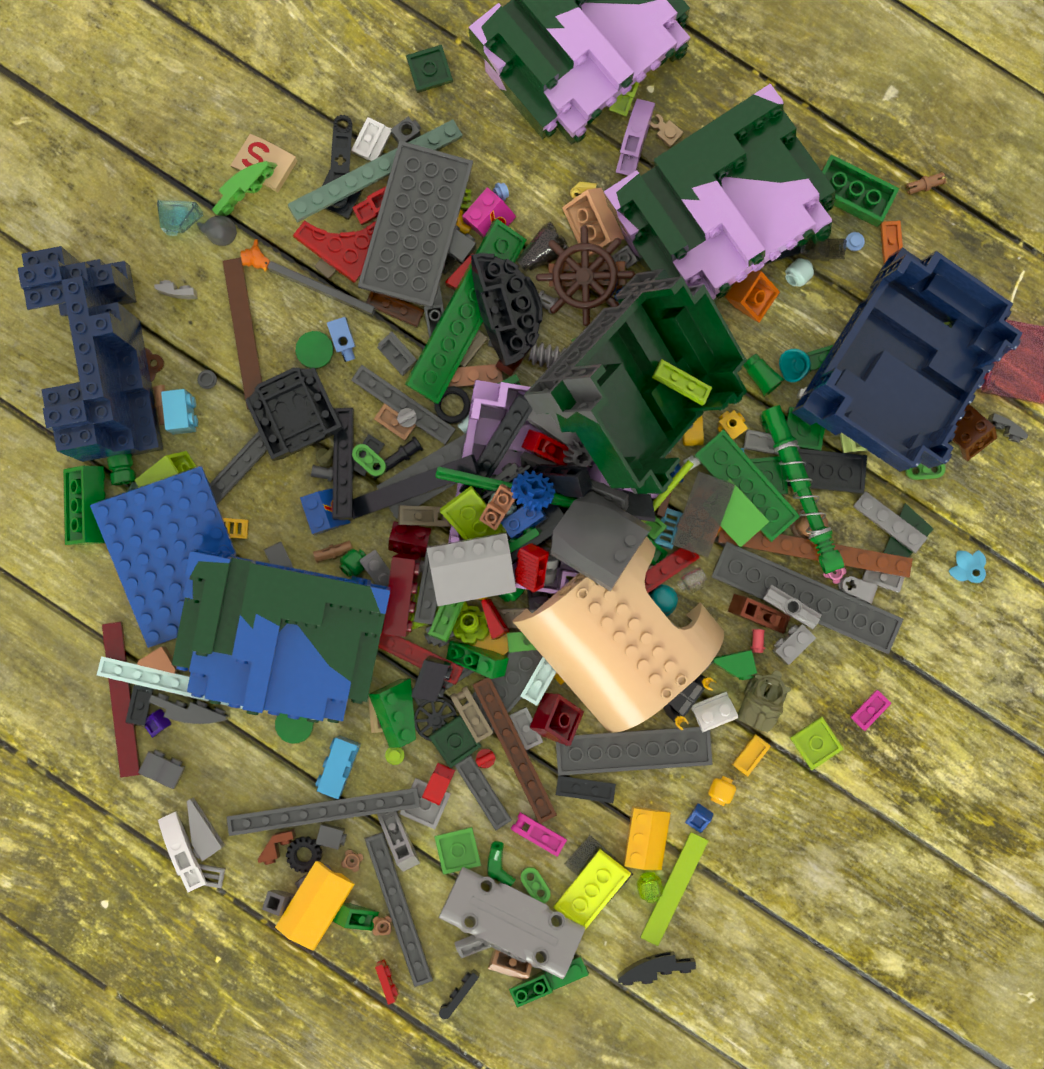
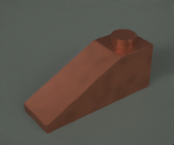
[727,594,791,634]

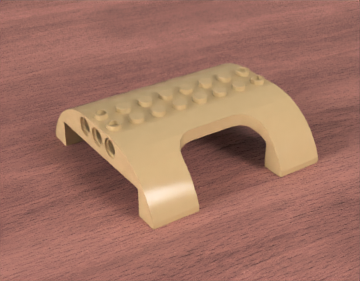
[513,537,724,733]

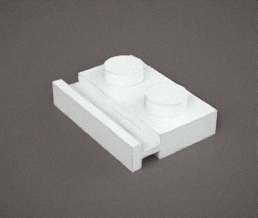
[351,117,392,161]
[691,692,738,733]

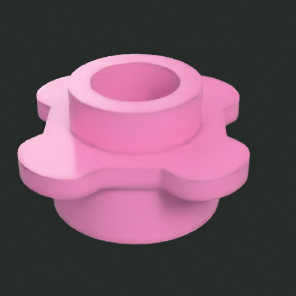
[823,567,846,584]

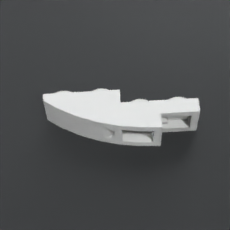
[158,811,207,892]

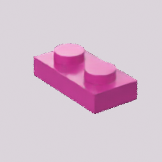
[850,690,892,731]

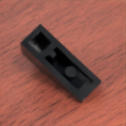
[528,464,592,499]

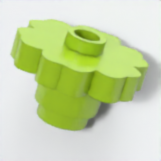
[452,606,490,645]

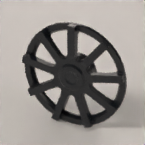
[414,699,457,741]

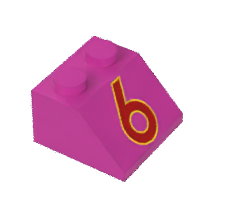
[462,187,516,239]

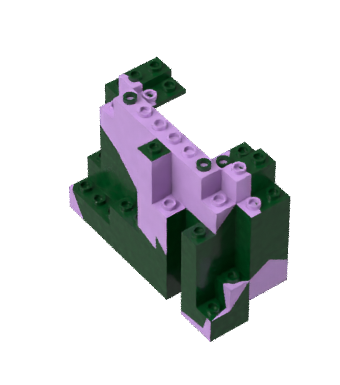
[469,0,690,145]
[604,84,836,306]

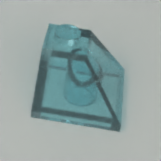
[157,200,203,236]

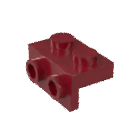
[388,521,431,557]

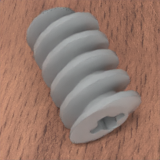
[529,343,566,369]

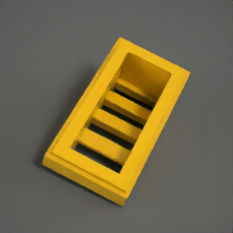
[223,518,249,539]

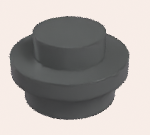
[197,370,217,389]

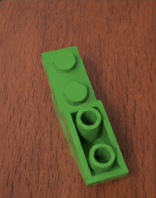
[212,161,278,216]

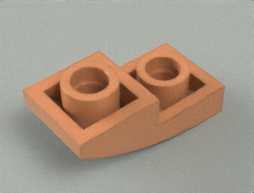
[479,484,516,530]

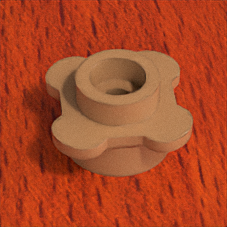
[341,849,363,872]
[372,916,392,936]

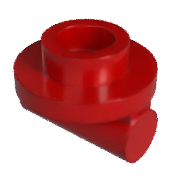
[475,749,496,768]

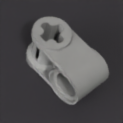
[838,576,878,604]

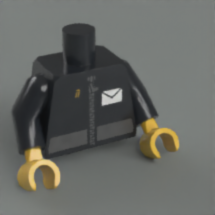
[663,674,717,730]

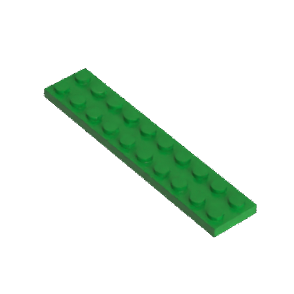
[405,219,527,404]

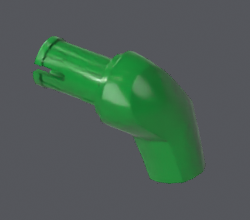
[487,841,516,887]

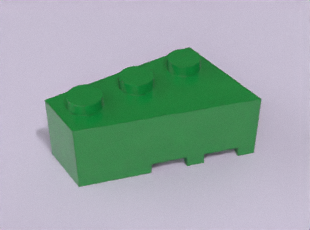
[369,678,416,748]

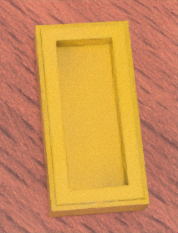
[732,734,771,777]

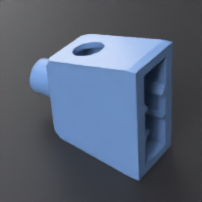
[327,317,356,362]

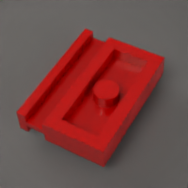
[375,959,399,1005]

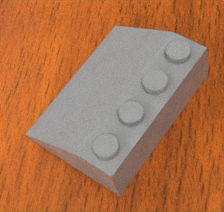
[427,533,516,606]

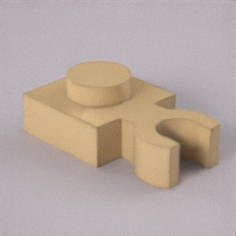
[649,114,683,148]

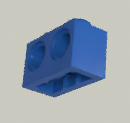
[501,506,548,539]

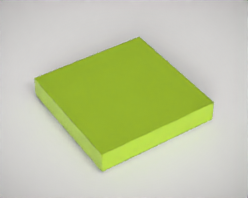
[789,716,844,770]

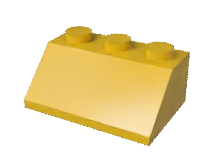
[623,806,671,870]

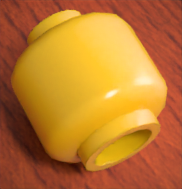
[708,775,737,806]

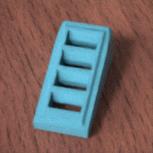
[654,508,683,550]

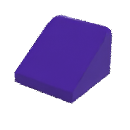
[145,709,171,738]

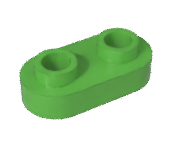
[352,444,387,477]
[906,463,946,480]
[521,867,551,903]

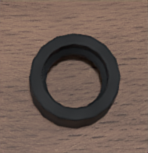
[434,386,470,424]

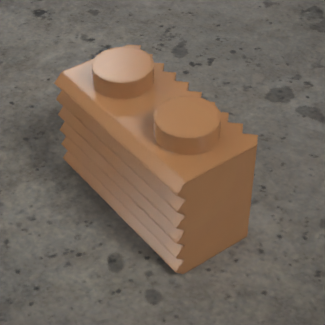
[488,949,532,981]

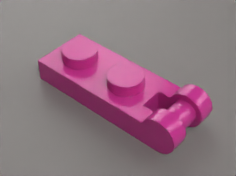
[511,812,567,857]

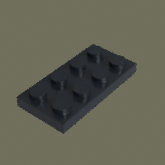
[787,449,867,494]

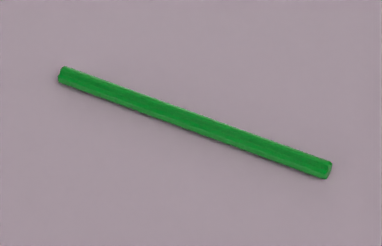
[435,467,577,508]

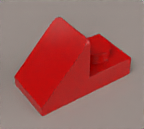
[422,763,455,806]

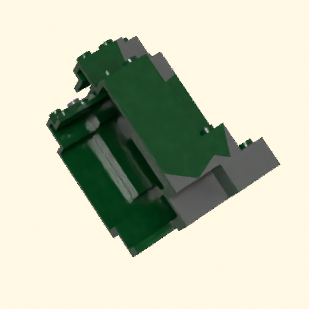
[524,269,747,494]

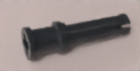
[372,436,424,480]

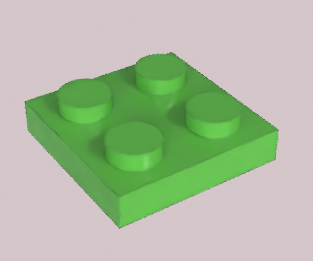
[434,827,481,875]

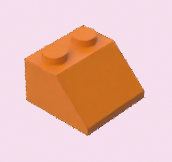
[725,270,780,323]

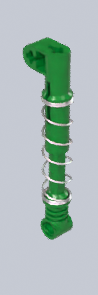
[759,405,844,574]

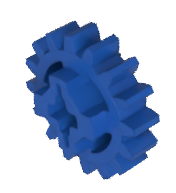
[511,471,555,511]

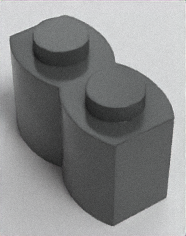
[138,749,186,789]

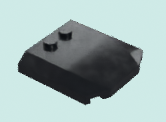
[245,368,343,461]

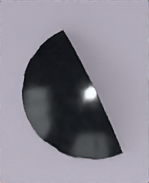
[471,253,543,366]

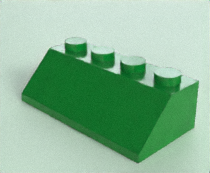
[63,465,106,545]

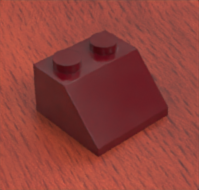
[529,693,584,746]

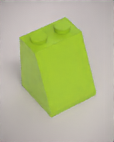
[135,451,197,488]

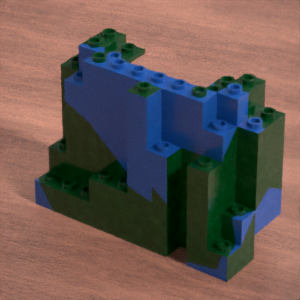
[172,549,390,723]

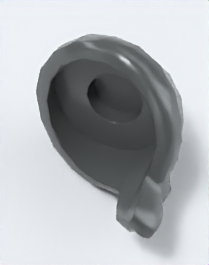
[197,215,237,246]

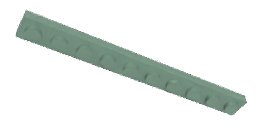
[288,119,463,223]

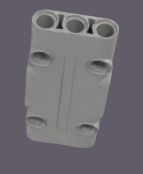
[439,867,585,979]

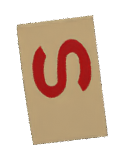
[230,134,297,193]

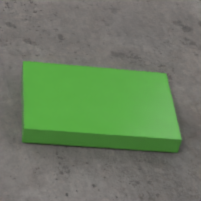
[701,479,769,548]

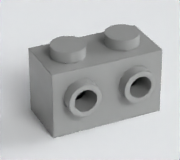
[772,624,816,665]

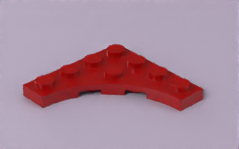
[293,220,376,283]

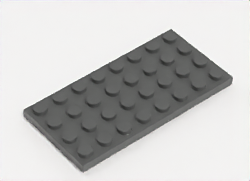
[358,140,473,308]

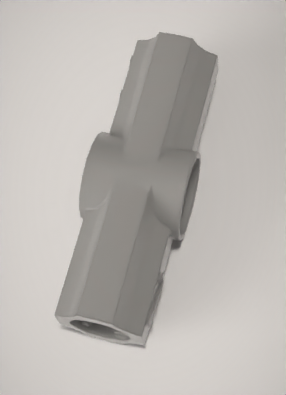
[763,585,822,629]

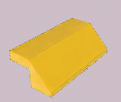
[275,861,355,950]

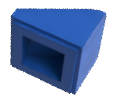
[685,803,714,833]

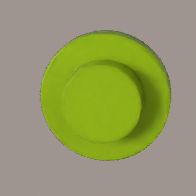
[385,748,405,765]

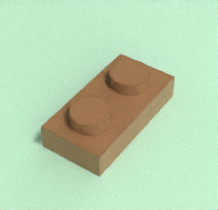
[374,403,416,441]

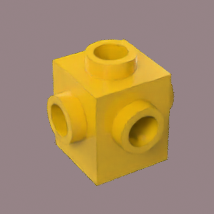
[717,410,748,440]

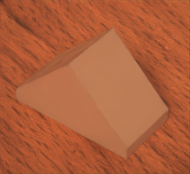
[137,646,179,674]

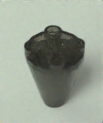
[517,221,569,272]

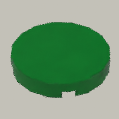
[295,331,334,369]
[275,713,314,744]

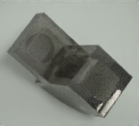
[801,238,847,261]

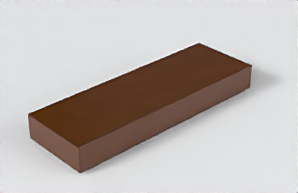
[366,291,425,328]

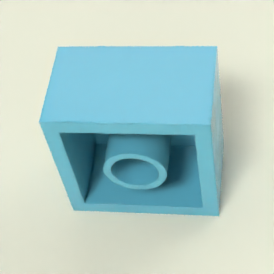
[161,389,198,435]

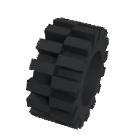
[286,836,323,873]

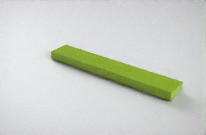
[640,832,708,946]

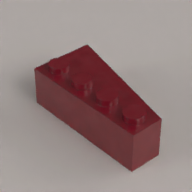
[383,553,422,637]

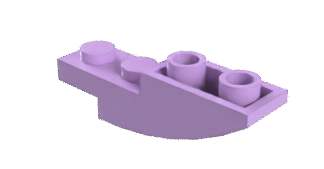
[616,99,655,176]

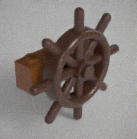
[536,225,636,327]

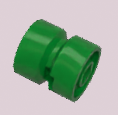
[107,454,136,485]

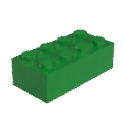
[822,154,900,228]

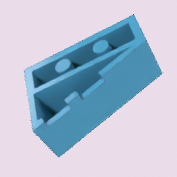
[315,735,361,799]

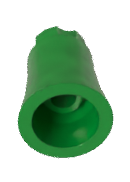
[743,353,785,397]

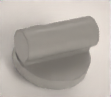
[396,408,417,428]

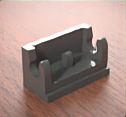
[377,331,417,376]

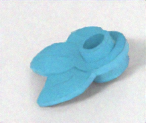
[949,550,986,584]

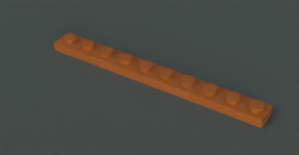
[718,527,913,578]

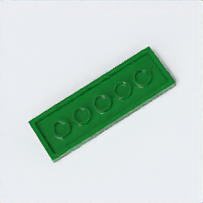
[694,429,800,542]

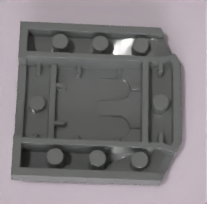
[550,491,652,592]

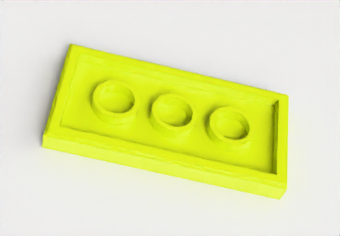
[553,849,631,930]

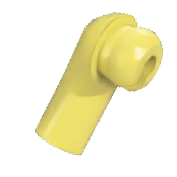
[570,182,597,199]

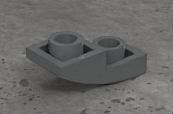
[988,413,1028,443]
[263,541,294,568]

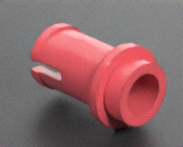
[750,629,765,653]

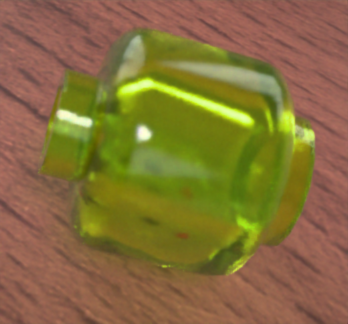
[636,872,663,903]

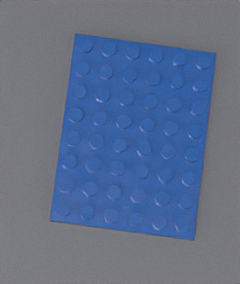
[90,465,238,648]

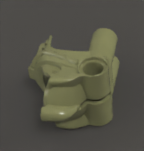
[736,670,791,733]

